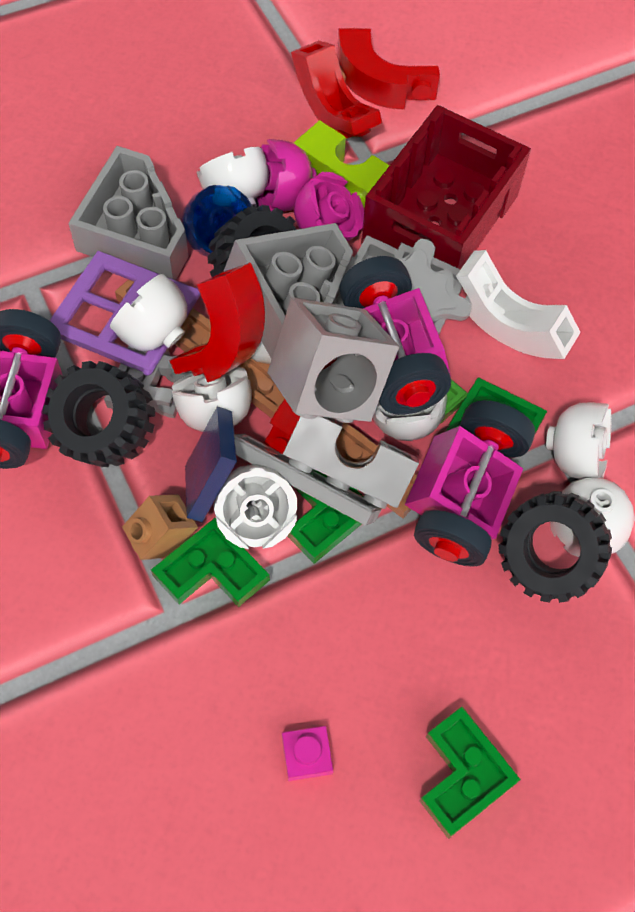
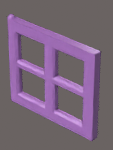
[49,251,201,376]

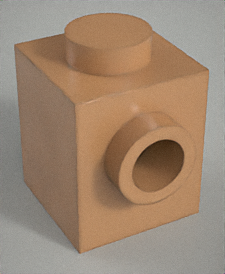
[122,495,198,560]

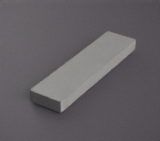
[234,434,382,526]

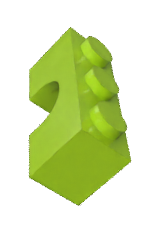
[294,120,390,208]

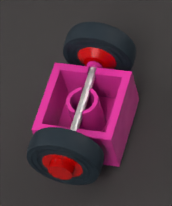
[340,256,451,415]
[0,309,63,469]
[405,400,535,567]

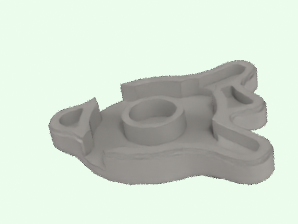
[399,239,471,322]

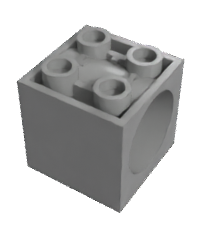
[267,297,399,423]

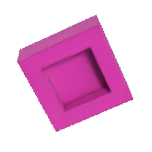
[282,726,333,781]

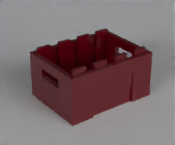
[361,104,531,270]

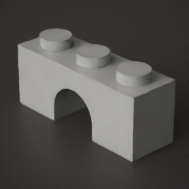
[283,416,419,509]

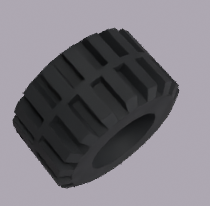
[207,205,301,277]
[42,361,155,467]
[498,491,612,603]

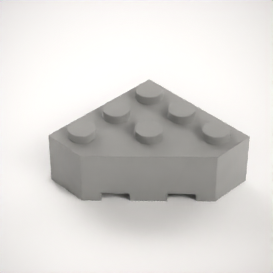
[68,146,188,280]
[224,223,353,359]

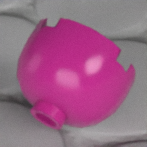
[257,139,316,212]
[294,172,364,242]

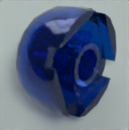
[182,185,252,257]

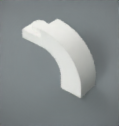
[456,250,581,359]

